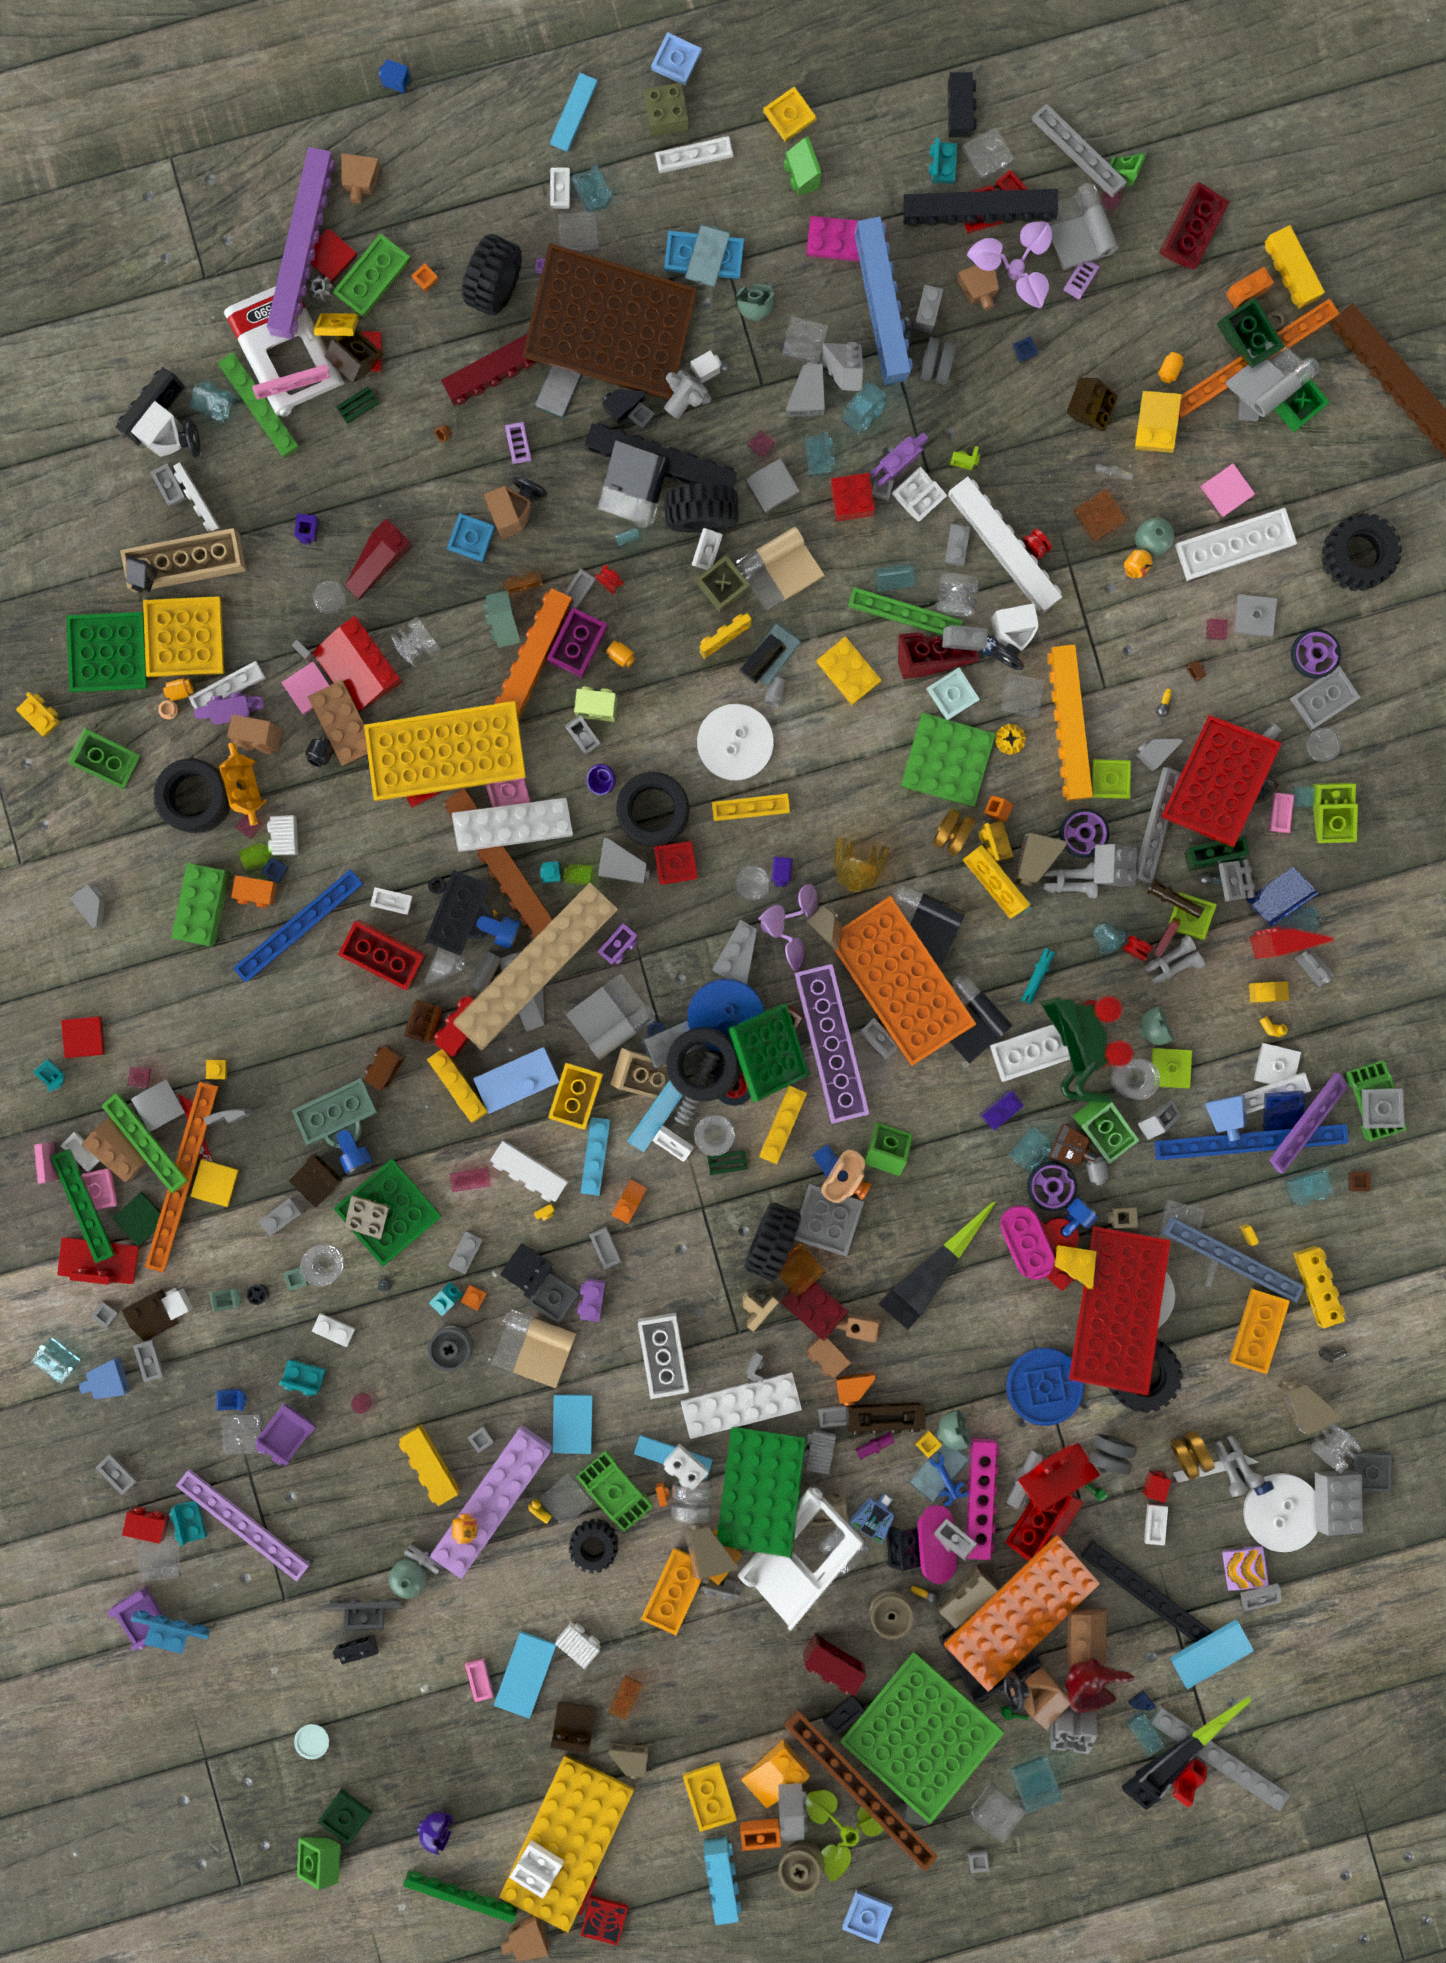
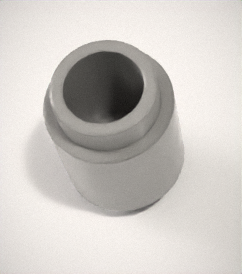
[1086,1156,1109,1185]

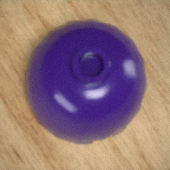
[417,1812,453,1855]

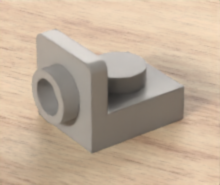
[745,1350,764,1382]

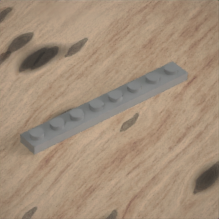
[1150,1706,1290,1811]

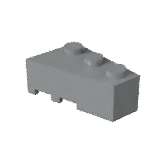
[822,342,863,391]
[712,920,757,984]
[778,1783,808,1841]

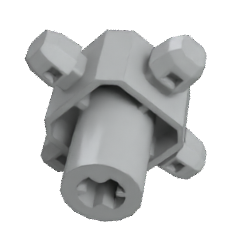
[664,370,711,419]

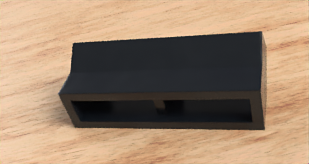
[740,633,787,684]

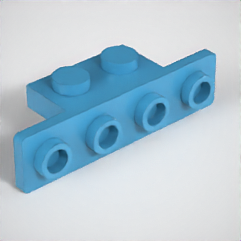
[131,1610,210,1654]

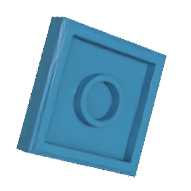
[447,513,496,563]

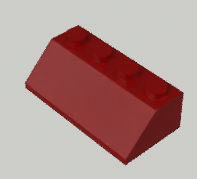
[1005,1494,1084,1561]

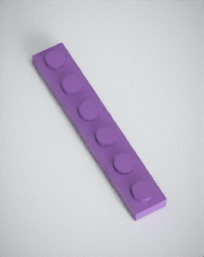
[1269,1073,1349,1173]

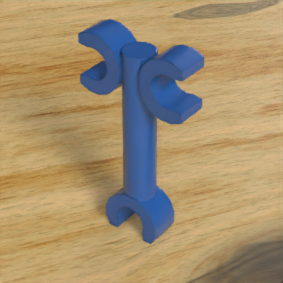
[929,1452,969,1506]

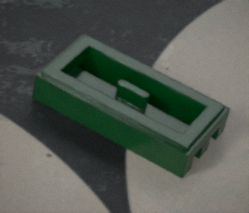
[336,386,379,424]
[707,1150,748,1175]

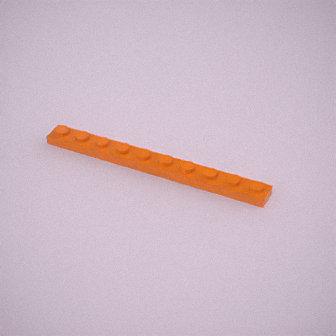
[1178,298,1340,420]
[145,1081,219,1273]

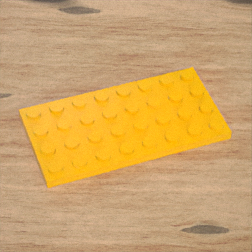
[364,701,526,801]
[499,1754,634,1933]

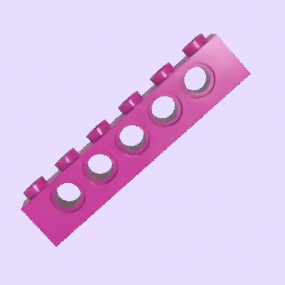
[966,1438,999,1560]

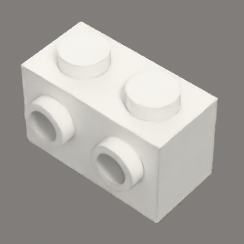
[664,1443,708,1491]

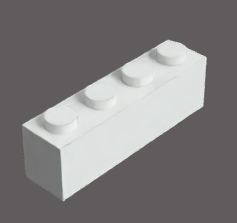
[490,1140,569,1202]

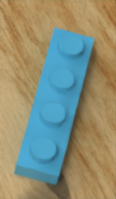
[581,1117,611,1196]

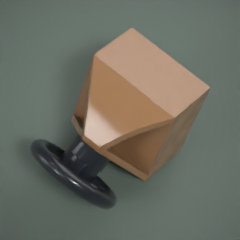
[484,476,548,539]
[1003,1667,1070,1729]

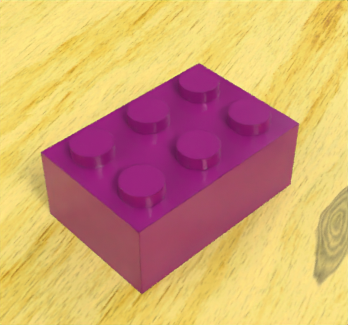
[547,607,608,679]

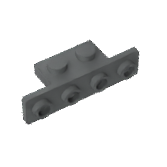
[324,1598,404,1631]

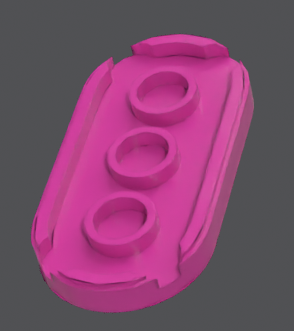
[1000,1205,1055,1280]
[918,1505,957,1584]

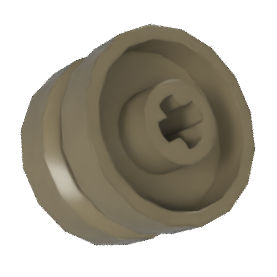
[869,1589,913,1640]
[778,1841,825,1895]

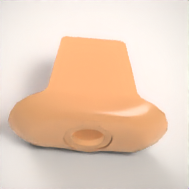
[822,1150,865,1203]

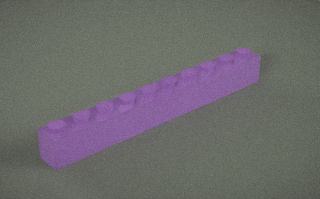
[267,147,336,339]

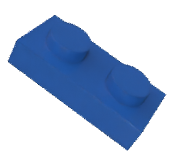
[812,1144,848,1182]

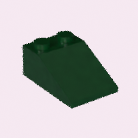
[1217,297,1285,368]

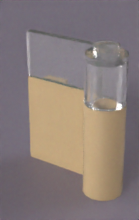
[736,526,825,612]
[491,1309,576,1388]

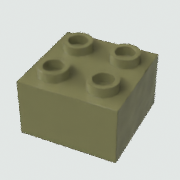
[644,83,688,137]
[696,555,750,613]

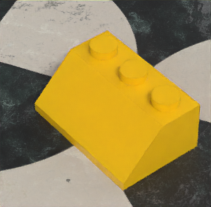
[548,1063,604,1130]

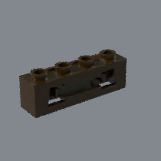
[846,1402,926,1435]

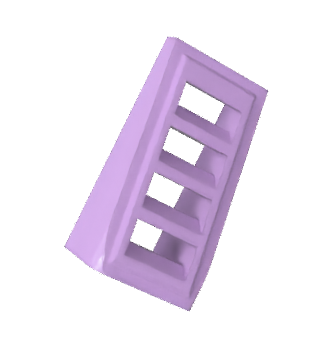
[1064,261,1100,300]
[505,422,532,464]

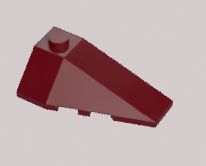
[345,519,413,599]
[898,632,980,679]

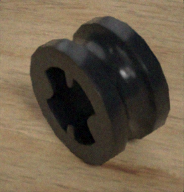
[428,877,446,894]

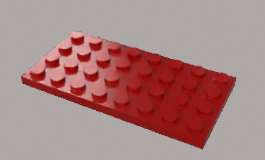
[1069,1226,1171,1395]

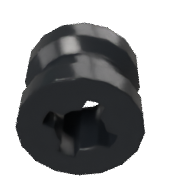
[247,1284,269,1305]

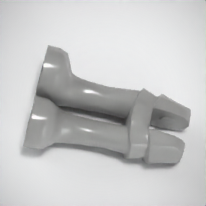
[1043,862,1098,898]
[1145,935,1205,984]
[1215,1436,1265,1497]

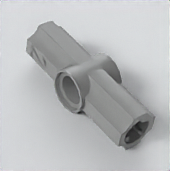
[1006,1450,1047,1510]

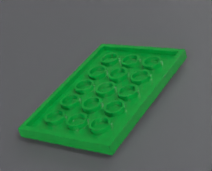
[717,1427,807,1558]

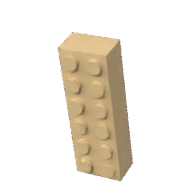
[120,528,246,593]

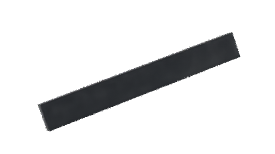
[1081,1540,1213,1643]

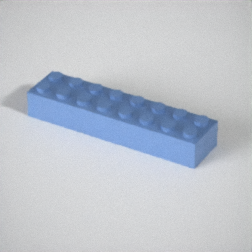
[854,217,913,385]

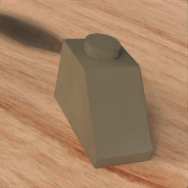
[807,906,842,951]
[609,1743,648,1779]

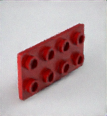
[57,1237,139,1285]
[1018,1443,1100,1513]

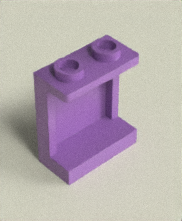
[255,1402,315,1466]
[107,1586,164,1651]

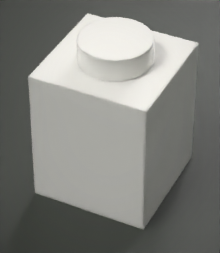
[691,350,721,383]
[161,1288,194,1320]

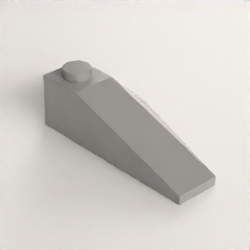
[500,951,545,1032]

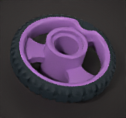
[1291,629,1341,679]
[1059,808,1110,858]
[1027,1161,1077,1211]

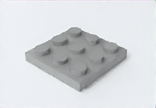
[795,1183,864,1257]

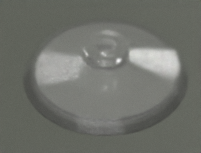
[313,580,347,614]
[1306,728,1341,762]
[735,866,770,901]

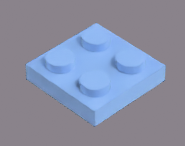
[651,32,702,86]
[842,1890,893,1944]

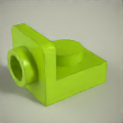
[950,446,981,471]

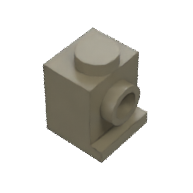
[1107,1206,1138,1228]

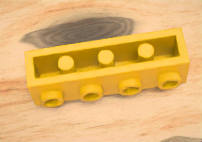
[1293,1246,1345,1329]

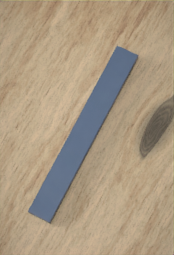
[1162,1216,1305,1303]

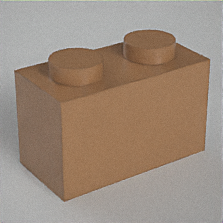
[807,1337,851,1379]

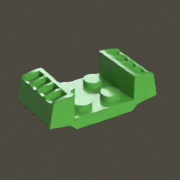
[1344,1060,1407,1142]
[576,1450,653,1532]

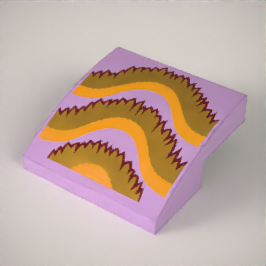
[1222,1546,1269,1591]

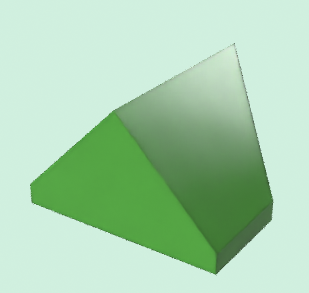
[1109,152,1147,186]

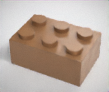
[227,714,283,755]

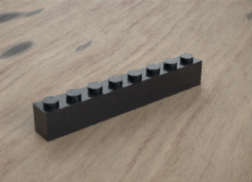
[903,189,1058,227]
[585,423,737,487]

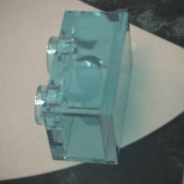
[1284,1170,1333,1206]

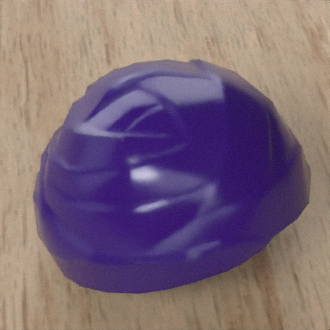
[586,763,616,795]

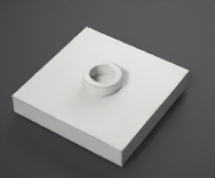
[1254,1043,1301,1084]

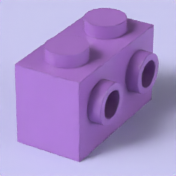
[597,923,638,965]
[577,1278,606,1322]

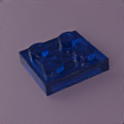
[1263,1090,1305,1131]

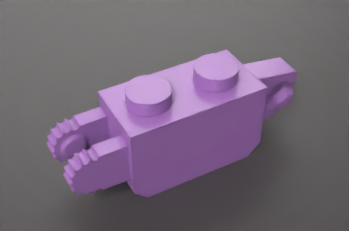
[869,432,928,487]
[193,692,264,725]

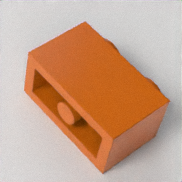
[1226,267,1274,310]
[231,875,277,908]
[740,1818,781,1851]

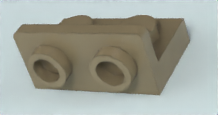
[809,1492,848,1526]

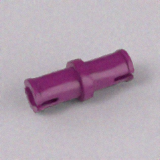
[855,1432,895,1460]

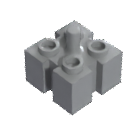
[1050,1704,1097,1754]

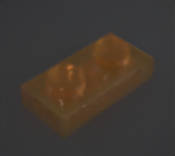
[503,572,543,593]
[608,1675,642,1721]

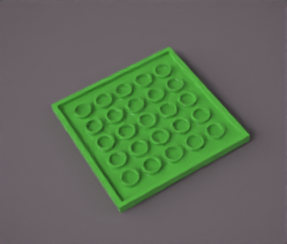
[840,1651,1005,1824]

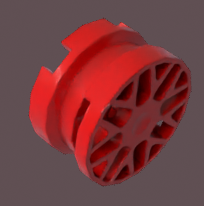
[1023,529,1052,559]
[594,565,624,594]
[1122,935,1153,962]

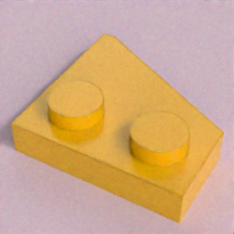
[1055,1245,1096,1289]

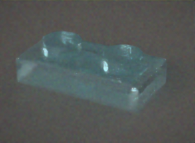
[1126,1711,1165,1757]

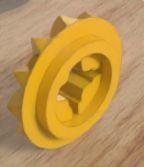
[995,724,1026,755]

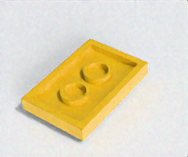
[699,613,752,659]
[816,636,882,705]
[683,1762,737,1832]

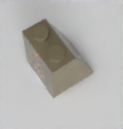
[1013,833,1067,887]
[1277,1377,1343,1436]
[684,1523,738,1579]

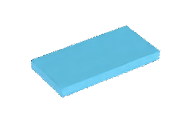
[1170,1620,1254,1689]
[493,1630,556,1719]

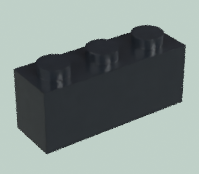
[948,72,977,138]

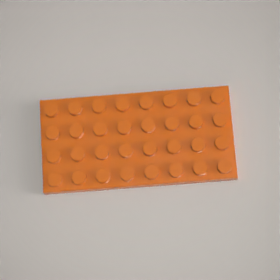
[833,896,976,1066]
[944,1535,1100,1692]

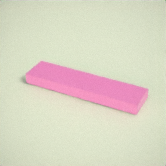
[252,364,330,400]

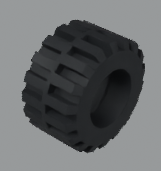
[569,1519,618,1574]

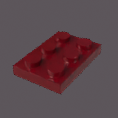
[780,1273,849,1341]

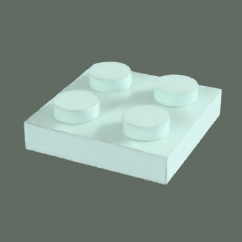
[926,668,980,720]

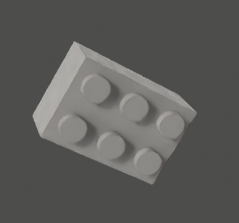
[1315,1469,1363,1536]

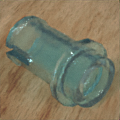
[615,527,640,546]

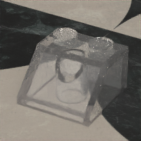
[424,947,466,986]

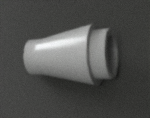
[764,677,785,707]

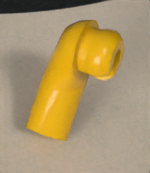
[1259,1016,1288,1037]
[528,1499,552,1524]

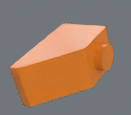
[611,1179,647,1224]
[835,1372,875,1406]

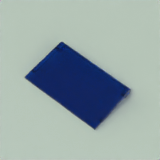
[1246,867,1318,927]

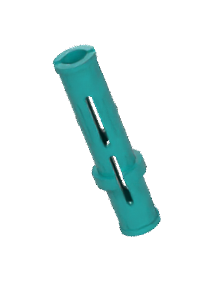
[1020,948,1056,1005]

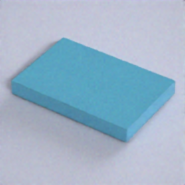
[553,1394,593,1454]

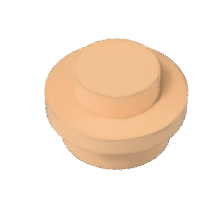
[158,700,178,720]

